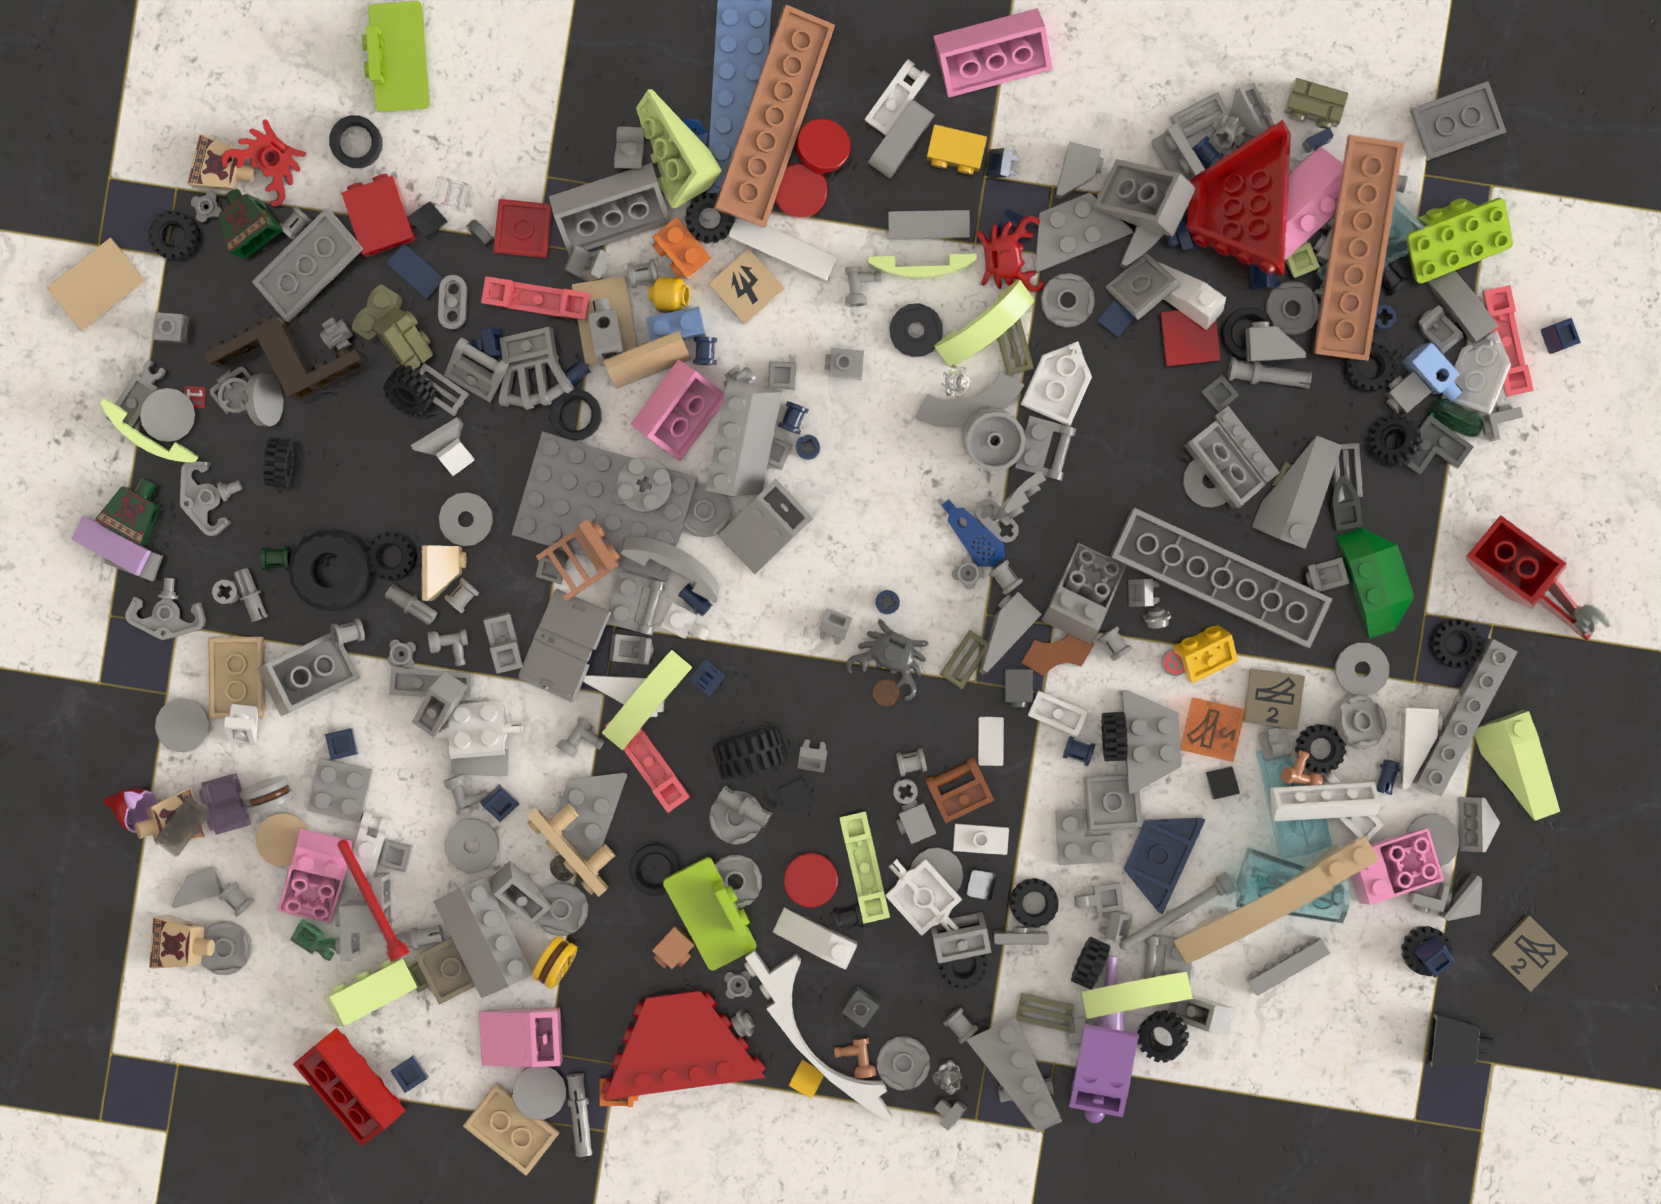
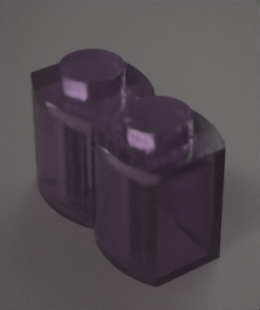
[199,773,251,835]

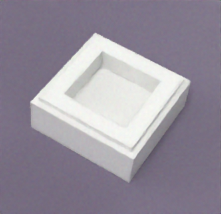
[436,438,474,476]

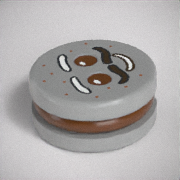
[239,775,293,814]

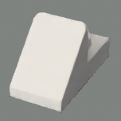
[224,704,258,745]

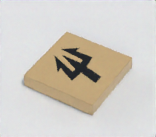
[709,248,785,325]

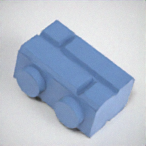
[646,306,706,341]

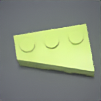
[324,959,418,1027]

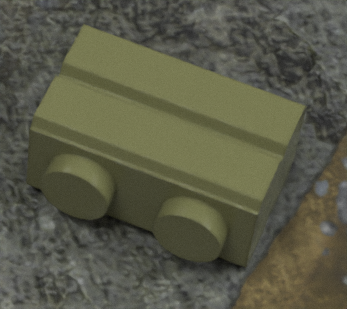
[1284,78,1348,129]
[372,307,433,371]

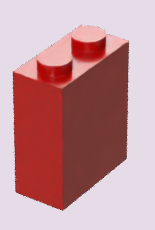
[341,174,417,257]

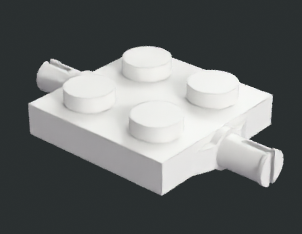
[430,701,523,759]
[885,858,962,936]

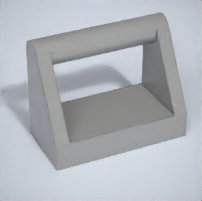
[931,912,992,964]

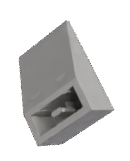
[718,479,813,574]
[1041,543,1126,644]

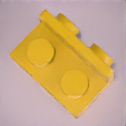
[1173,625,1238,684]

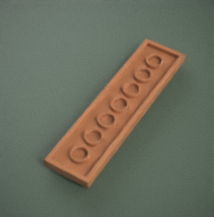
[713,5,835,228]
[1313,135,1404,361]

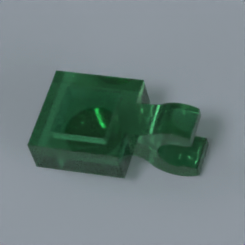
[290,919,336,961]

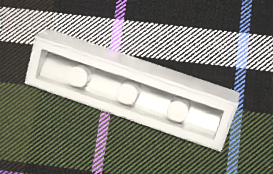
[728,218,838,282]
[1270,782,1381,821]

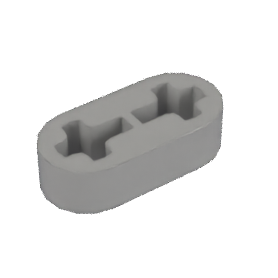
[975,499,1019,543]

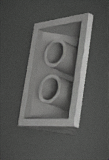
[1183,420,1266,510]

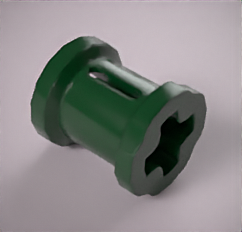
[260,546,292,571]

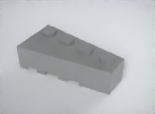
[966,1017,1062,1133]

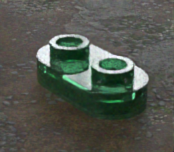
[1430,399,1484,437]

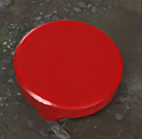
[795,119,851,175]
[775,163,827,219]
[784,852,838,907]

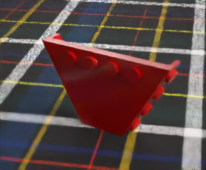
[1187,120,1291,276]
[601,990,766,1100]

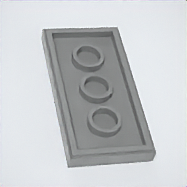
[252,208,364,322]

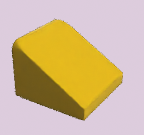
[789,1059,824,1099]

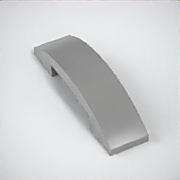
[620,536,720,603]

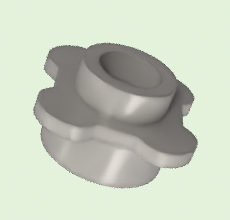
[191,191,222,222]
[952,557,984,589]
[1143,607,1171,629]
[387,640,416,668]
[724,971,752,999]
[731,1010,755,1037]

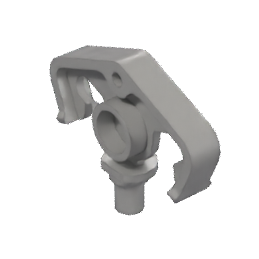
[180,461,242,536]
[125,578,206,640]

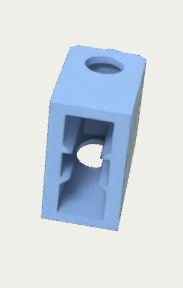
[1400,343,1463,402]

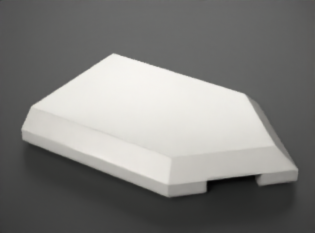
[1441,331,1511,415]
[1021,342,1092,426]

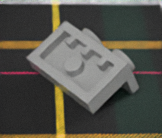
[1151,123,1205,181]

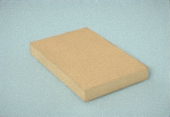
[47,238,146,331]
[572,275,638,365]
[603,331,691,389]
[208,637,265,718]
[463,1082,560,1176]

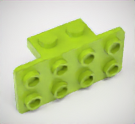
[362,1,430,113]
[1406,198,1513,283]
[663,857,757,971]

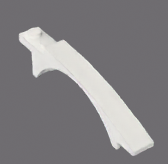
[744,950,893,1123]

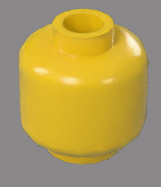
[648,277,690,312]

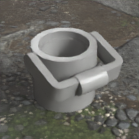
[210,366,252,415]

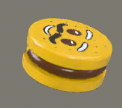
[532,936,578,989]

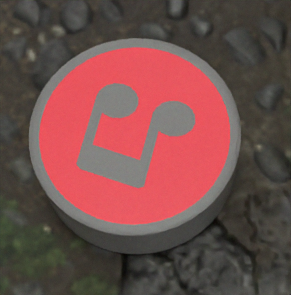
[1161,649,1185,676]

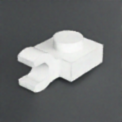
[660,603,710,640]

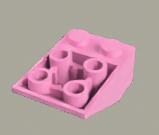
[277,828,353,923]
[1351,828,1444,905]
[479,1007,563,1067]

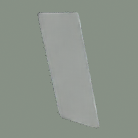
[978,717,1004,766]

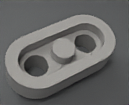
[438,275,468,330]

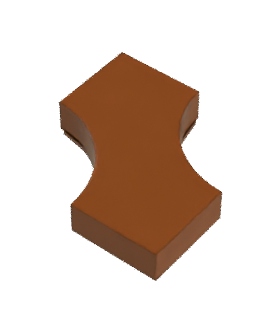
[1021,634,1095,676]

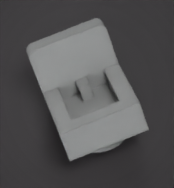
[565,246,610,282]
[1419,305,1463,354]
[1481,403,1523,442]
[1306,558,1351,593]
[609,634,653,665]
[1407,882,1452,913]

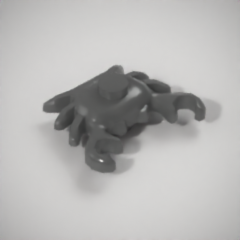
[846,619,929,701]

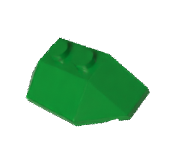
[1335,528,1414,639]

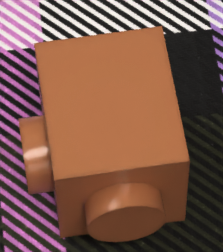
[652,925,695,969]

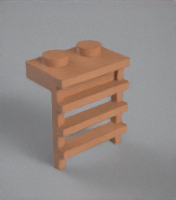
[536,519,621,601]

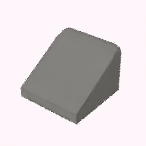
[535,546,570,585]

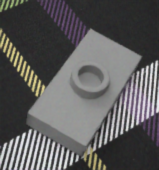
[993,926,1049,945]

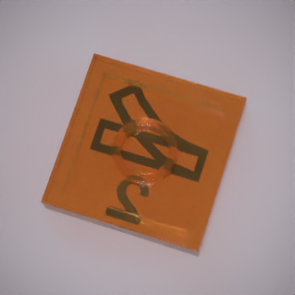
[1180,697,1246,762]

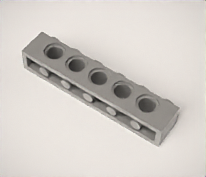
[1413,639,1517,796]

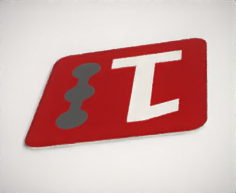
[184,386,206,408]

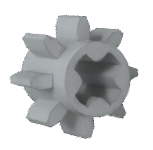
[1210,114,1246,150]
[319,318,353,351]
[724,365,757,389]

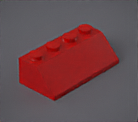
[293,1027,406,1147]

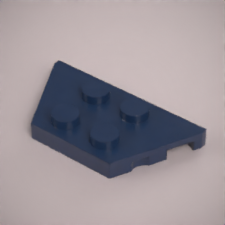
[1123,817,1205,915]

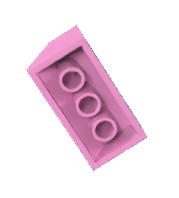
[933,8,1053,98]
[1285,146,1343,260]

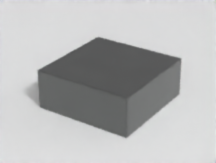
[1200,375,1239,413]

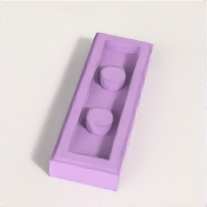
[72,515,151,575]

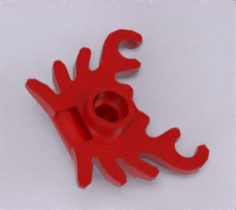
[220,119,306,206]
[977,215,1045,292]

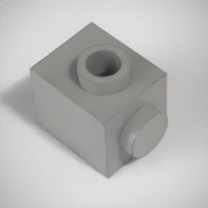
[824,348,864,380]
[1385,371,1432,414]
[896,800,936,844]

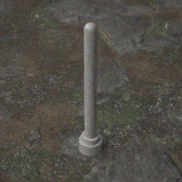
[1119,872,1236,951]

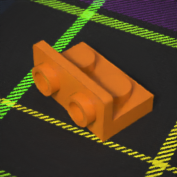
[652,216,711,279]

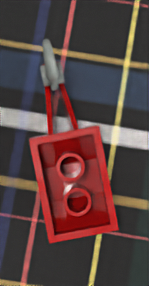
[1466,515,1610,640]

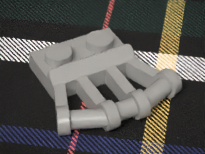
[499,327,574,410]

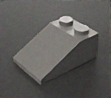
[1093,159,1196,237]
[257,633,360,716]

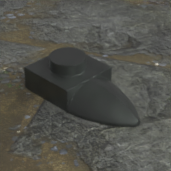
[1330,476,1363,531]

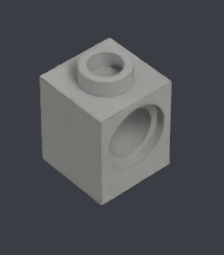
[153,312,189,344]

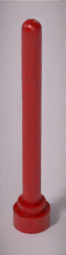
[338,839,410,962]

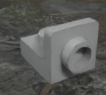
[614,126,644,169]

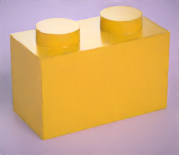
[926,125,987,175]

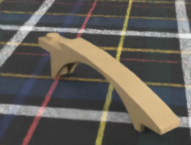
[1173,835,1379,964]

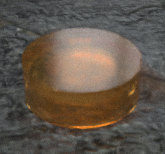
[873,679,900,706]

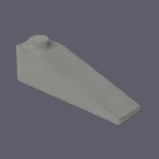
[1251,435,1342,548]

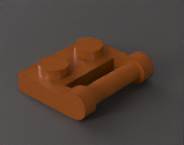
[925,756,994,824]

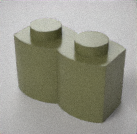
[352,284,402,343]

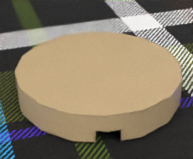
[256,813,309,866]

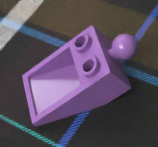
[1069,1024,1139,1123]

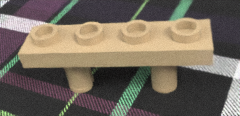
[526,804,615,897]

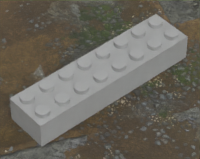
[1109,508,1332,648]

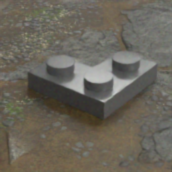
[1402,415,1474,475]

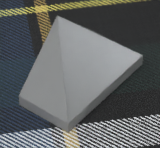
[1230,83,1275,137]
[411,418,463,456]
[1459,797,1500,852]
[1438,873,1482,921]

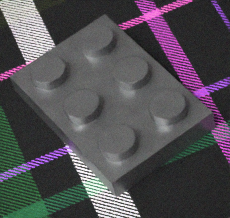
[1410,81,1506,161]

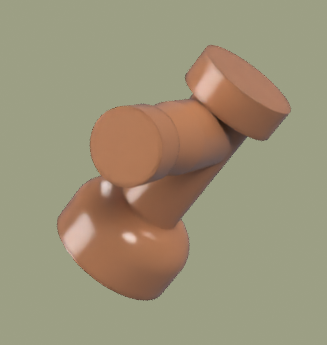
[1281,750,1323,786]
[834,1037,876,1078]

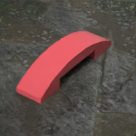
[481,276,591,320]
[1483,285,1534,397]
[605,721,690,813]

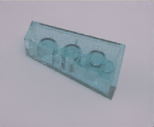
[1236,847,1349,924]

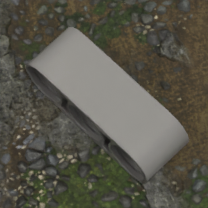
[868,100,935,179]

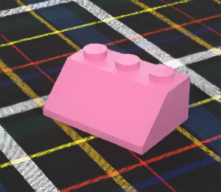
[630,359,725,461]

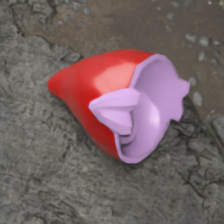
[104,788,157,833]

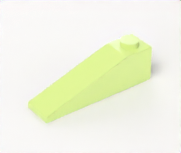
[636,89,722,208]
[1474,710,1560,821]

